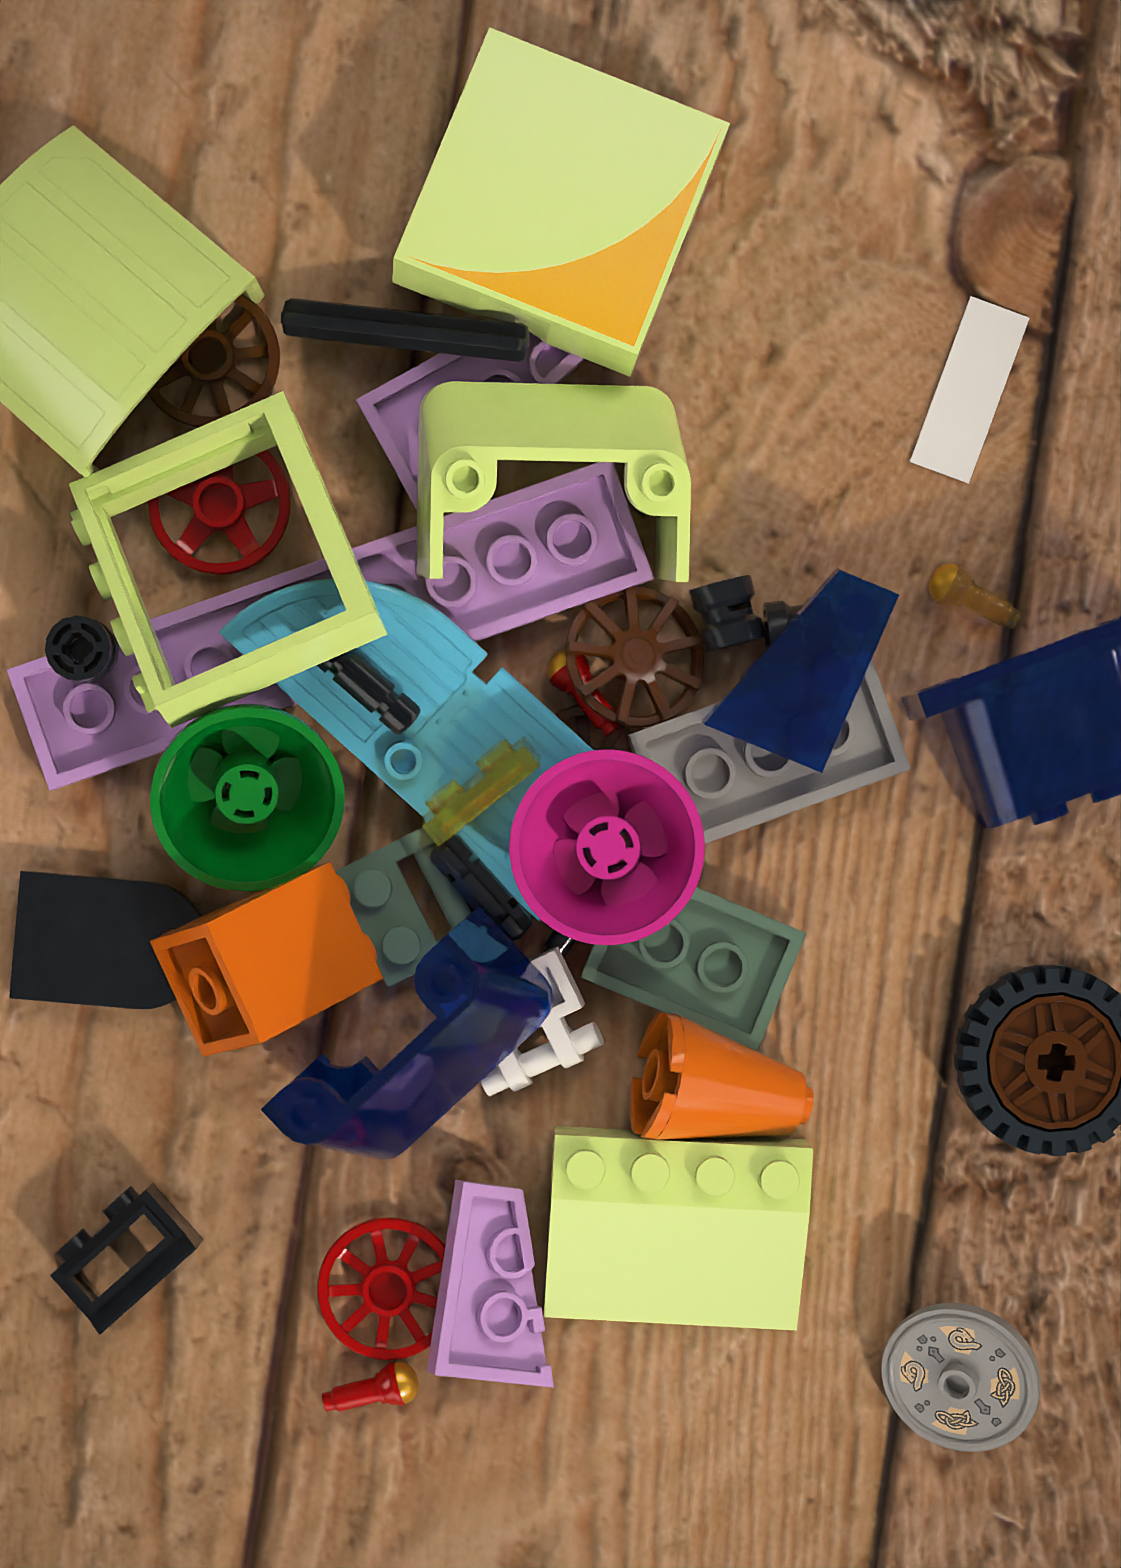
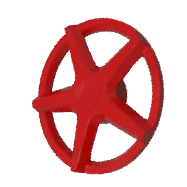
[148,450,291,575]

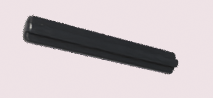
[281,298,530,362]

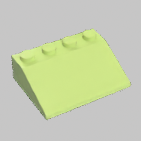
[544,1126,813,1331]

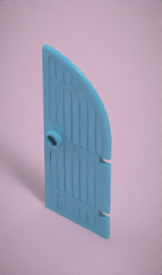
[219,579,626,921]

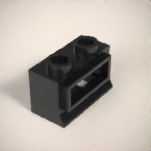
[50,1183,203,1335]

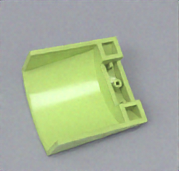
[0,125,265,478]

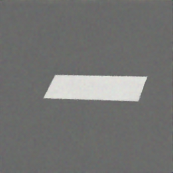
[910,296,1030,484]

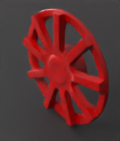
[317,1217,446,1360]

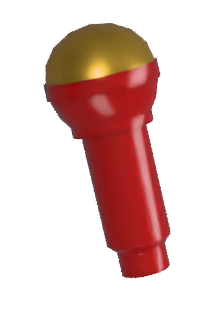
[547,649,621,737]
[322,1361,419,1412]

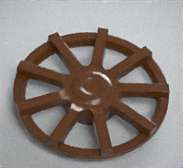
[147,294,281,428]
[565,586,704,727]

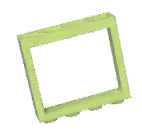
[69,391,388,728]

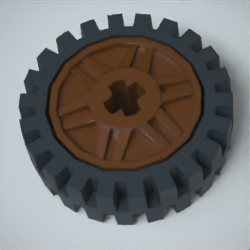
[954,965,1121,1156]

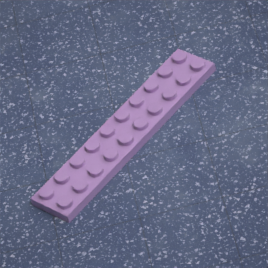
[7,462,654,791]

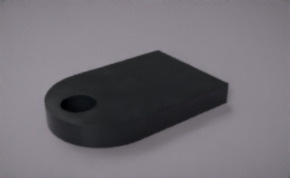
[9,870,202,1009]

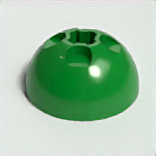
[150,704,345,891]

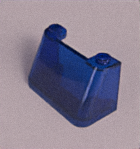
[261,907,554,1160]

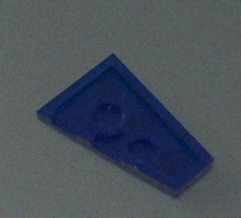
[702,568,899,773]

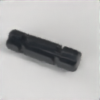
[316,652,421,735]
[429,834,532,944]

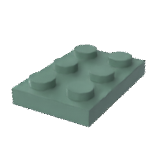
[580,887,807,1051]

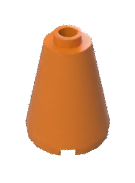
[629,1012,814,1140]

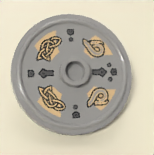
[881,1303,1041,1452]

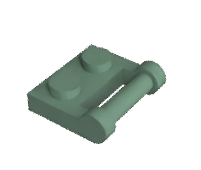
[335,824,490,987]

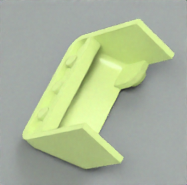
[416,381,691,582]

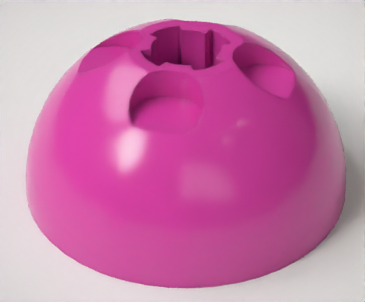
[509,750,705,945]

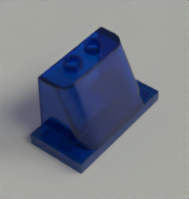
[901,616,1121,829]

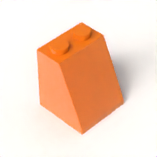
[150,861,383,1057]

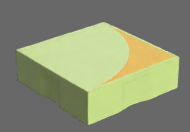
[392,27,730,377]

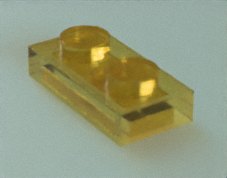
[422,736,540,847]

